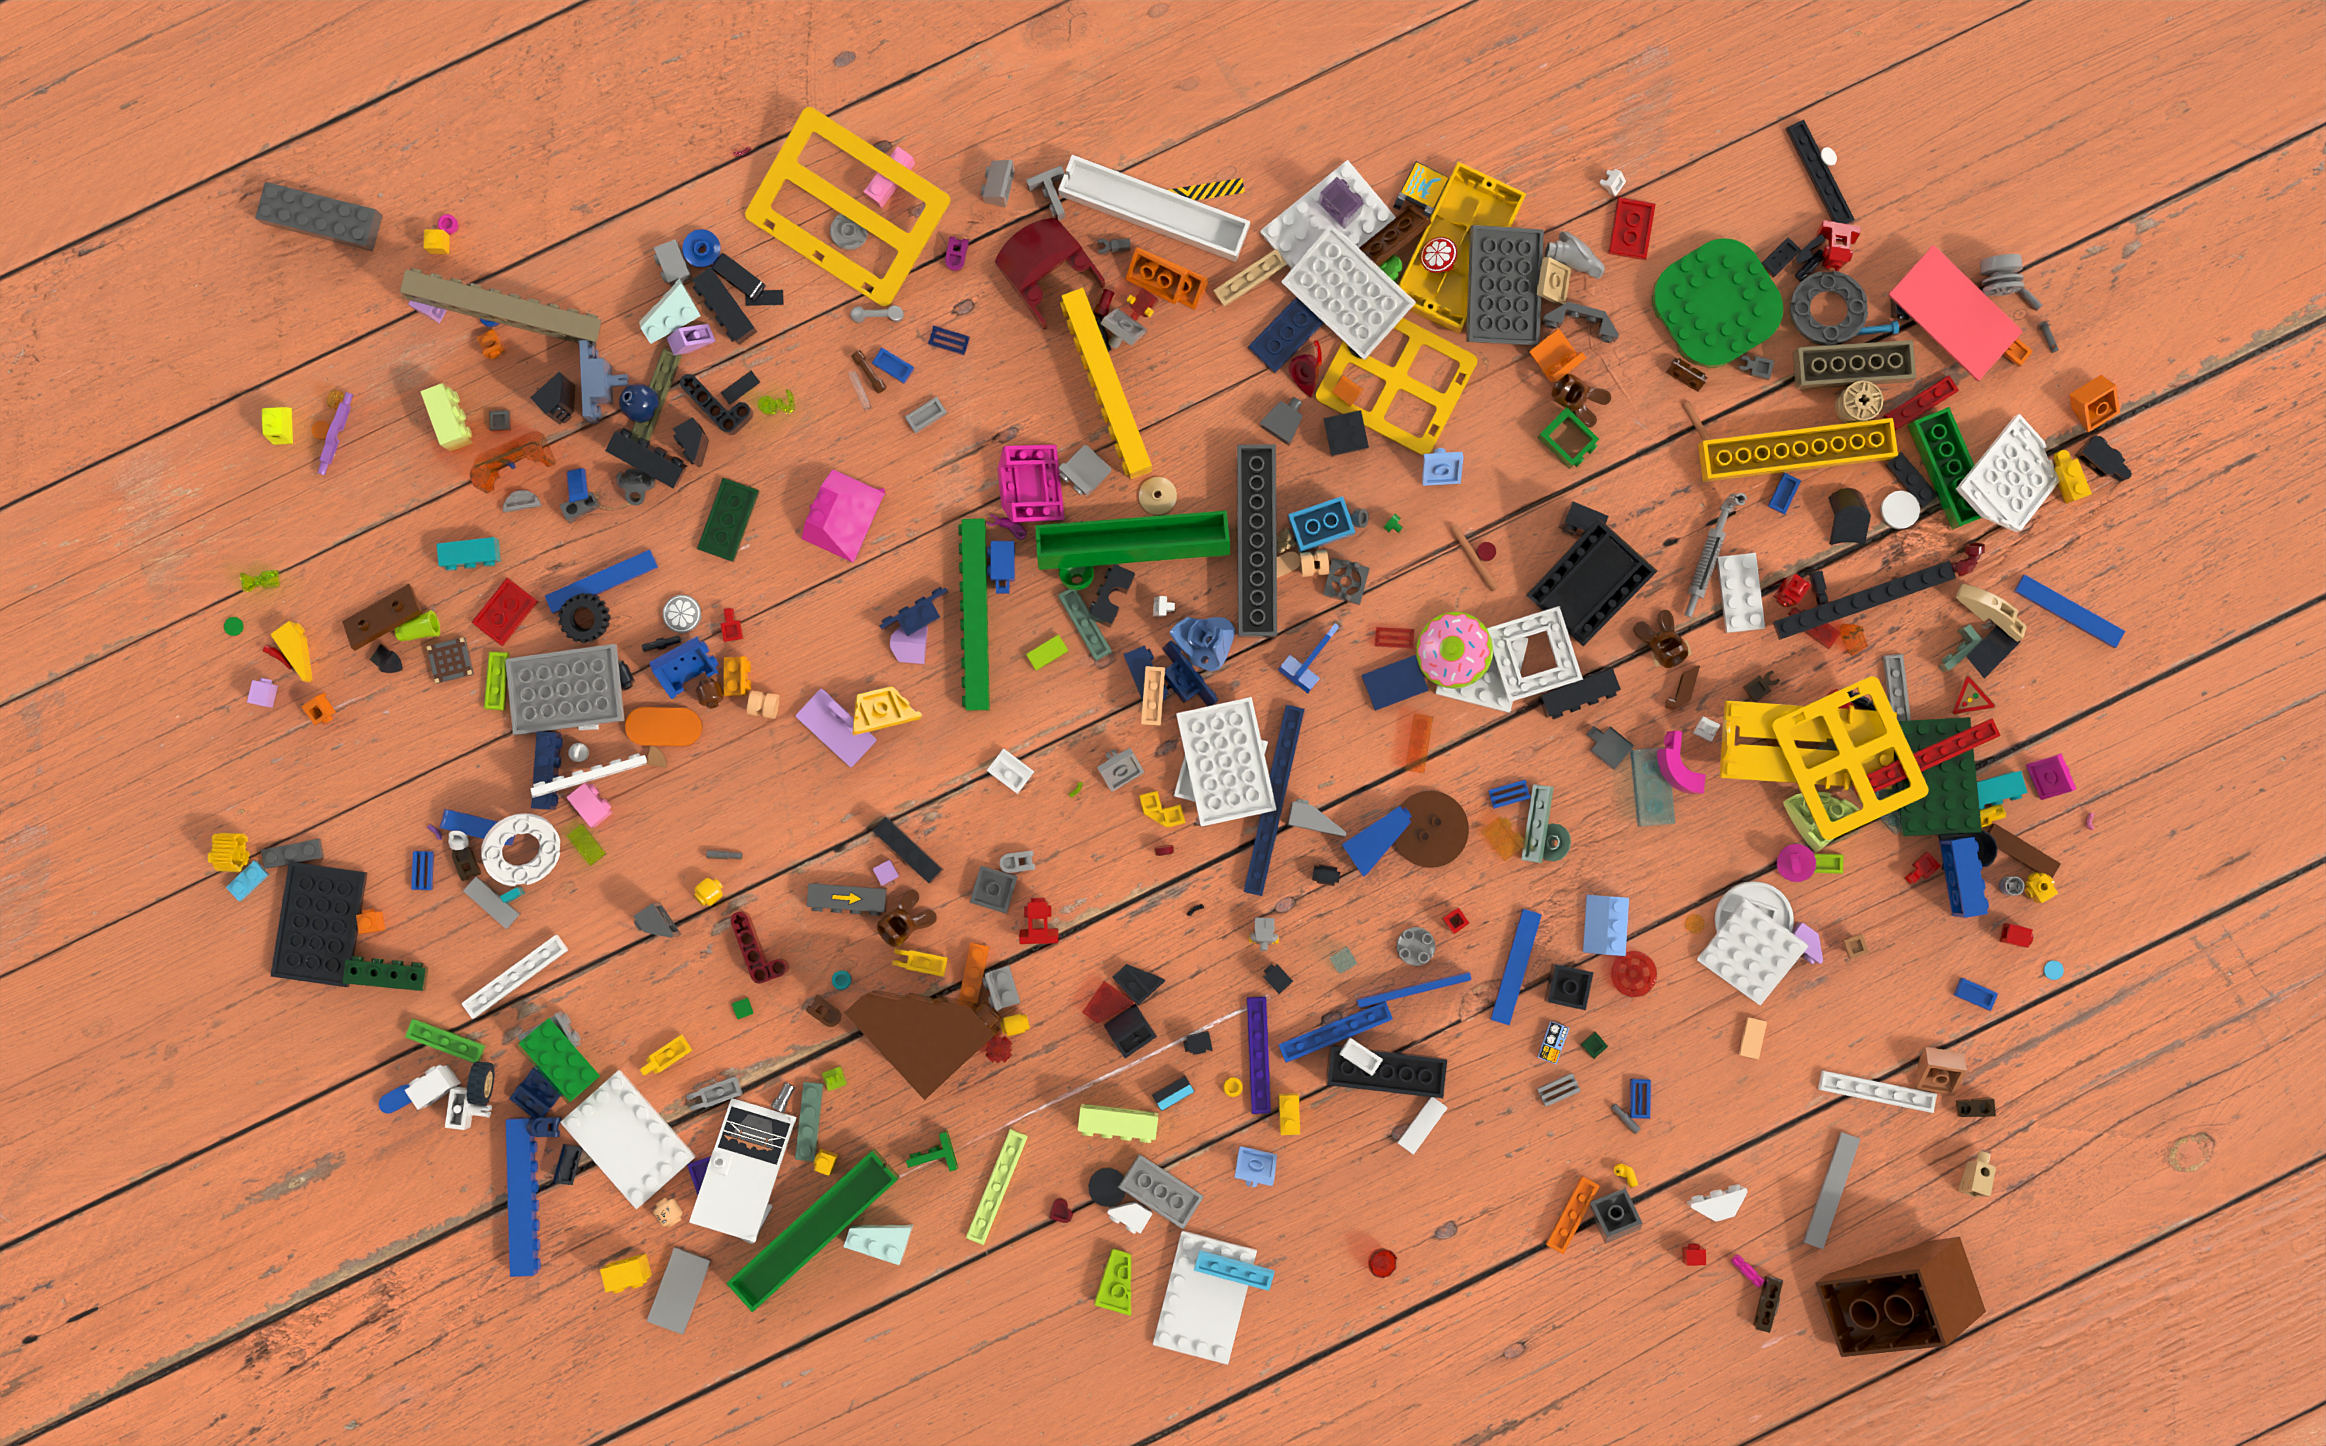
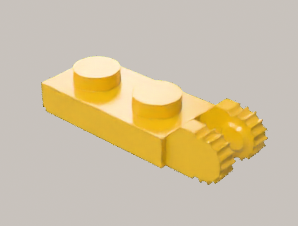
[891,948,948,977]

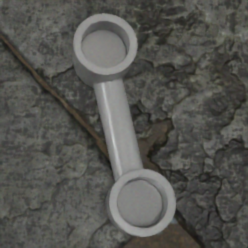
[850,306,904,323]

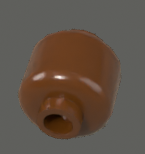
[696,679,723,709]

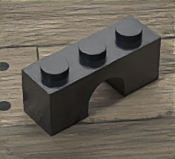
[1088,564,1135,628]

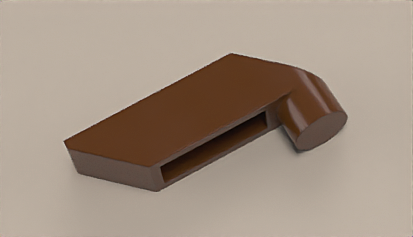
[1665,665,1700,710]

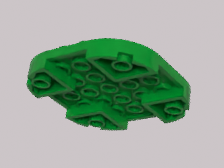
[1652,238,1783,368]

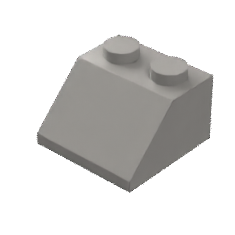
[981,160,1015,207]

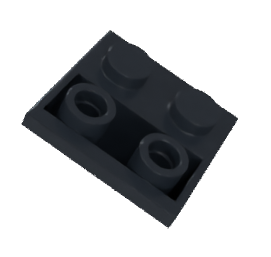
[673,417,709,468]
[1104,1003,1157,1058]

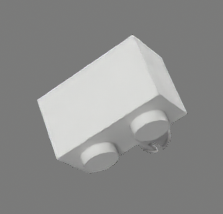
[445,1086,492,1130]

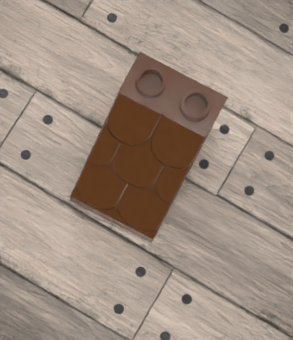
[844,990,1001,1100]
[1815,1237,1986,1357]

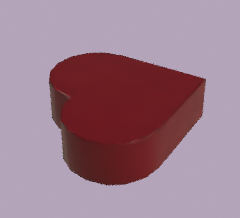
[1049,1198,1073,1223]

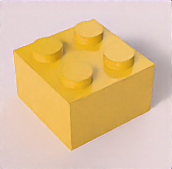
[600,1253,652,1294]

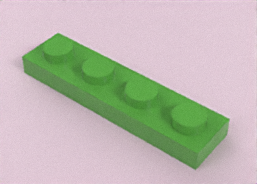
[405,1018,486,1063]

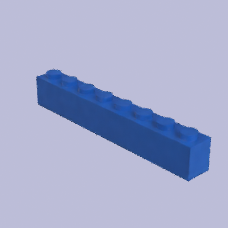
[506,1117,541,1277]

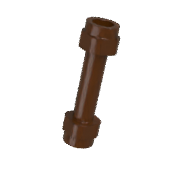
[851,350,887,394]

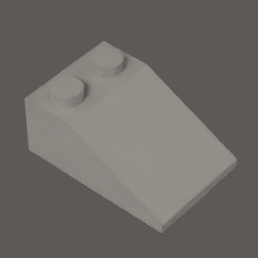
[1287,799,1347,837]

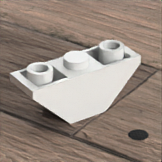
[1687,1184,1748,1222]

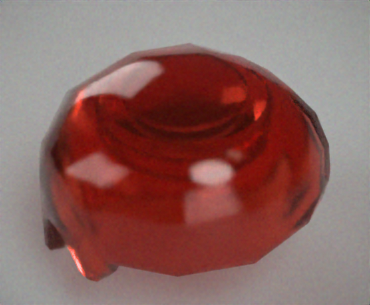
[1368,1248,1398,1278]

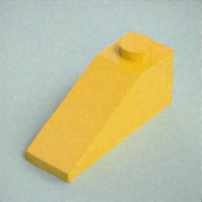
[270,621,313,683]

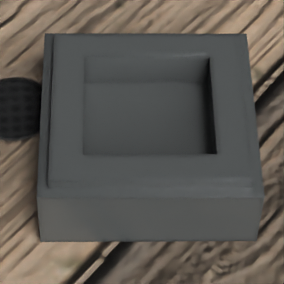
[489,410,511,431]

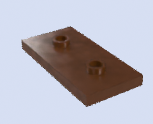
[1359,205,1432,267]
[342,584,422,651]

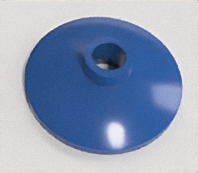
[682,229,721,267]

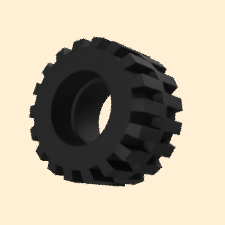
[558,593,611,643]

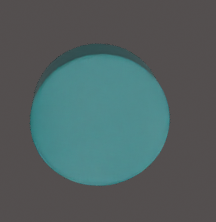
[832,970,852,990]

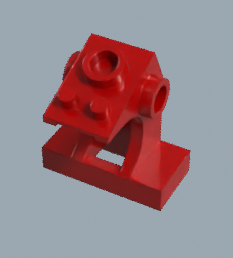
[1817,220,1861,271]
[1019,898,1059,944]

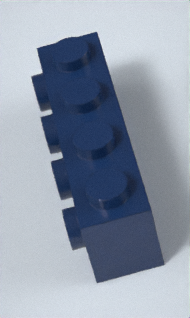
[531,731,563,810]

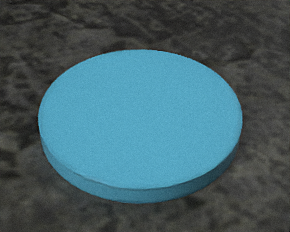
[2044,961,2064,980]

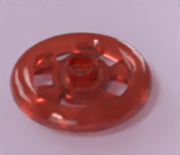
[1611,951,1657,997]

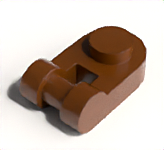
[806,995,841,1027]

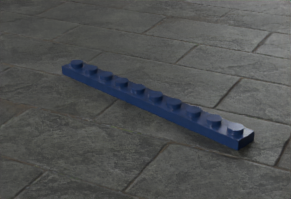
[1243,705,1305,896]

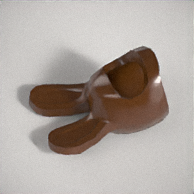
[1551,373,1611,428]
[1633,610,1688,668]
[877,889,937,947]

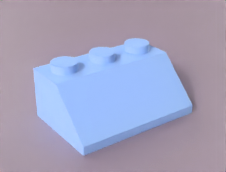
[1583,895,1629,956]

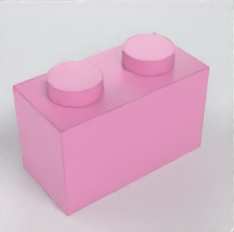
[566,783,613,827]

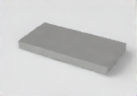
[1118,1154,1204,1229]
[647,1246,711,1335]

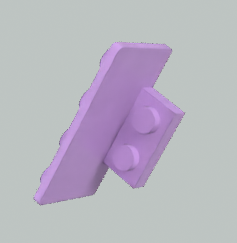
[796,689,877,767]

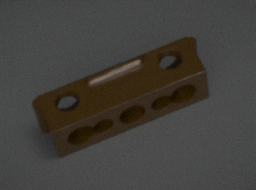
[1753,1276,1783,1333]

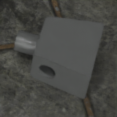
[1259,397,1303,446]

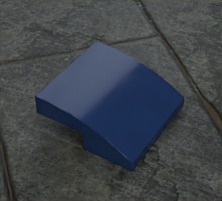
[509,1067,561,1117]

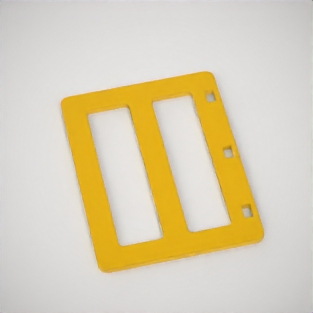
[745,107,951,306]

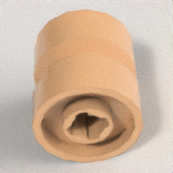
[1299,550,1329,577]
[747,691,779,719]

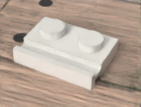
[987,748,1034,794]

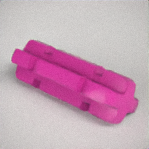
[1731,1254,1764,1288]

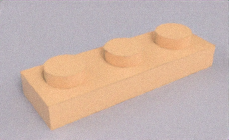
[1141,666,1165,726]

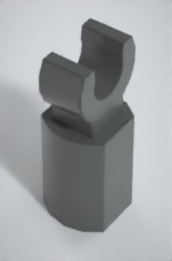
[1097,238,1131,255]

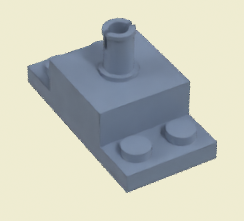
[579,340,629,423]

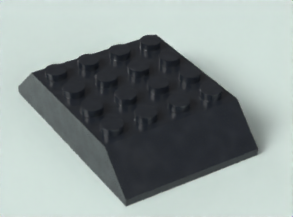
[1526,519,1658,646]

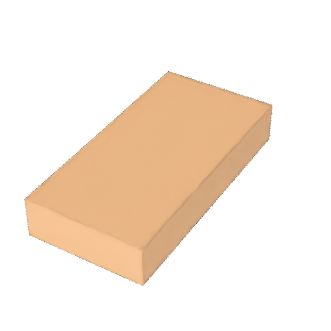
[1738,1017,1767,1060]

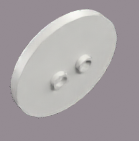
[1715,881,1794,933]

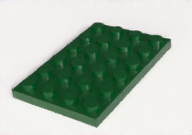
[1894,717,1982,837]

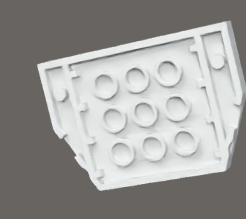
[1956,414,2060,532]

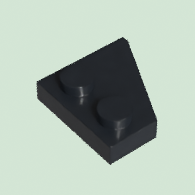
[1112,964,1166,1006]

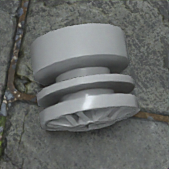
[1980,254,2025,296]

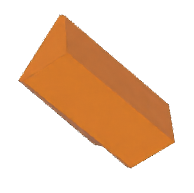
[1125,247,1208,310]

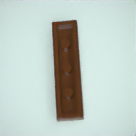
[1988,823,2061,878]

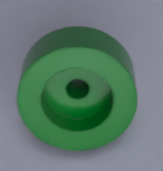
[1383,513,1403,533]

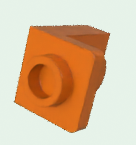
[476,329,505,359]

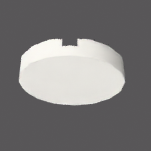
[1880,491,1920,529]

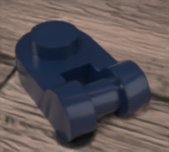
[527,1116,561,1137]

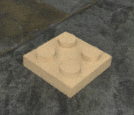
[1537,257,1571,305]

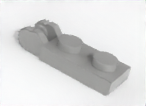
[686,1076,743,1111]

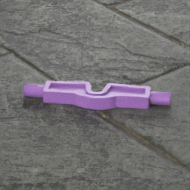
[317,392,353,475]

